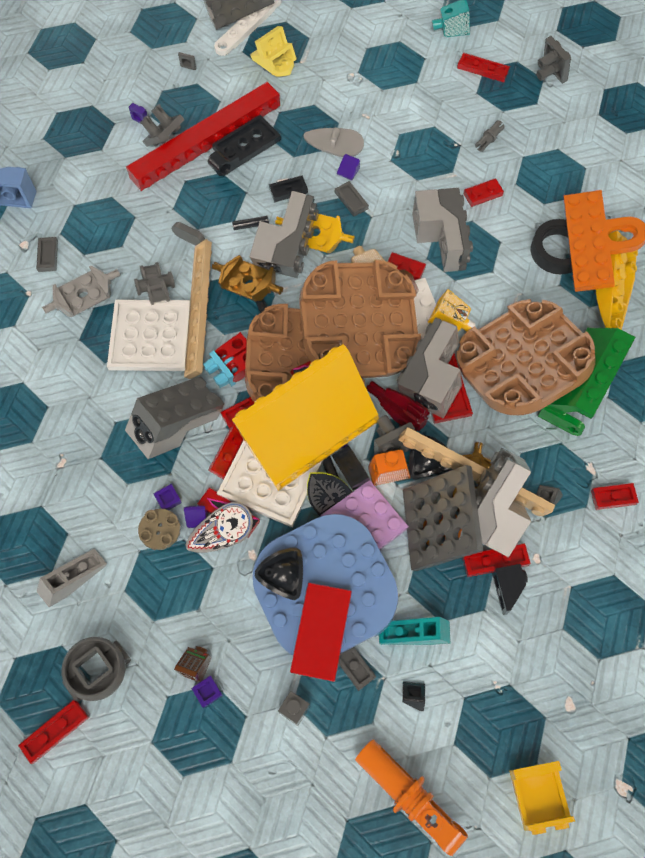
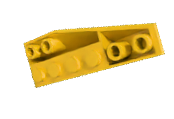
[596,230,638,330]

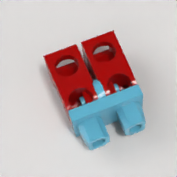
[203,332,247,388]

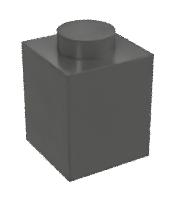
[278,691,310,726]

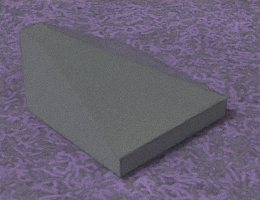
[178,52,197,70]
[536,485,563,505]

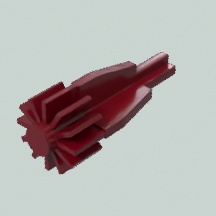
[366,381,430,431]

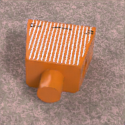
[368,449,410,486]

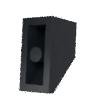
[492,564,528,615]

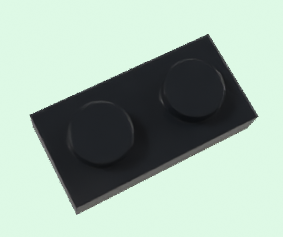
[269,175,308,203]
[332,445,370,490]

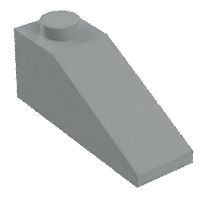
[37,549,107,607]

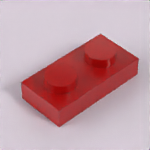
[463,178,504,207]
[388,252,426,280]
[591,483,639,510]

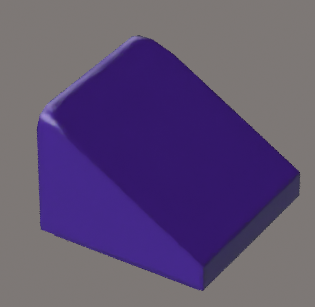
[337,154,360,180]
[184,506,208,528]

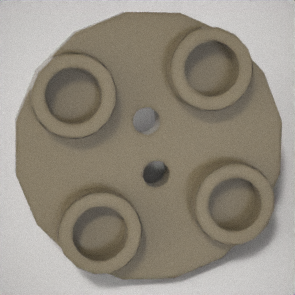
[138,509,181,550]

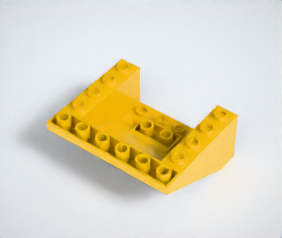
[232,344,379,491]

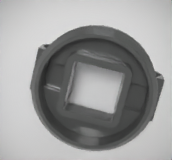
[61,637,131,702]

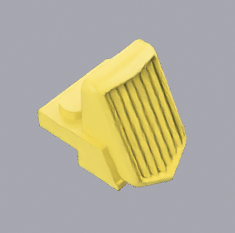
[250,26,296,77]

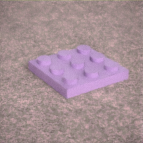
[321,480,409,550]

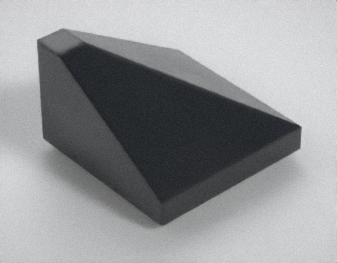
[402,682,425,711]

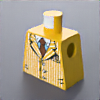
[428,289,476,332]

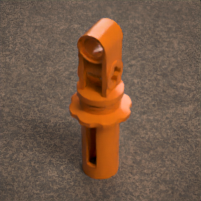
[355,739,468,856]

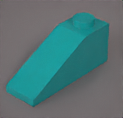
[379,617,451,645]

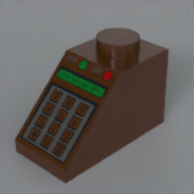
[174,646,212,683]

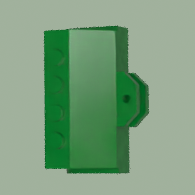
[538,327,636,436]

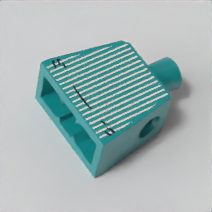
[432,0,470,37]

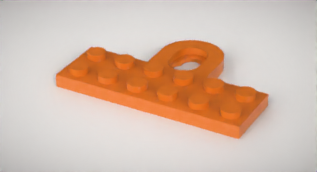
[564,190,645,292]

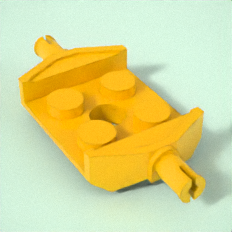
[275,214,355,253]

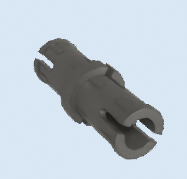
[475,120,505,152]

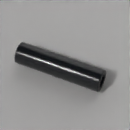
[232,216,269,230]

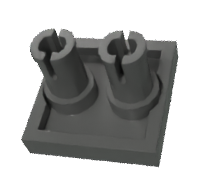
[536,36,571,84]
[140,104,184,147]
[374,415,415,455]

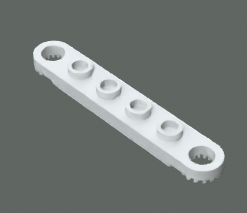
[214,0,282,56]

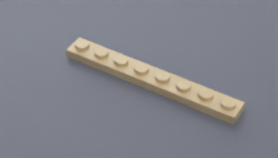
[184,239,212,379]
[398,427,555,516]

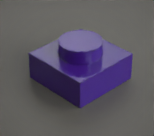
[129,103,147,124]
[153,484,182,511]
[191,676,223,708]

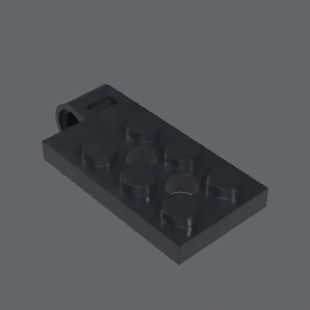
[208,115,281,176]

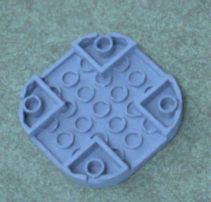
[253,514,398,655]

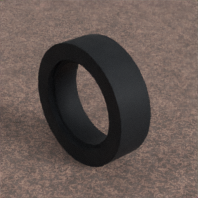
[531,219,572,275]

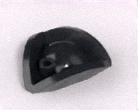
[409,435,449,479]
[255,548,303,600]

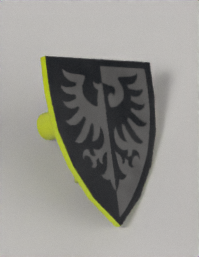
[307,472,352,516]

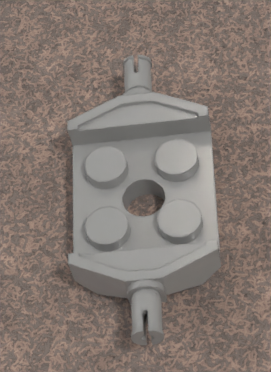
[42,266,121,317]

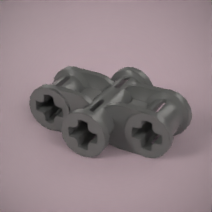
[134,262,175,305]

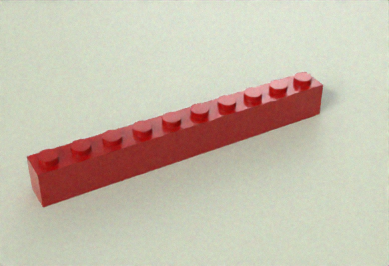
[126,82,280,191]

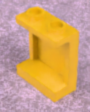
[509,761,575,835]

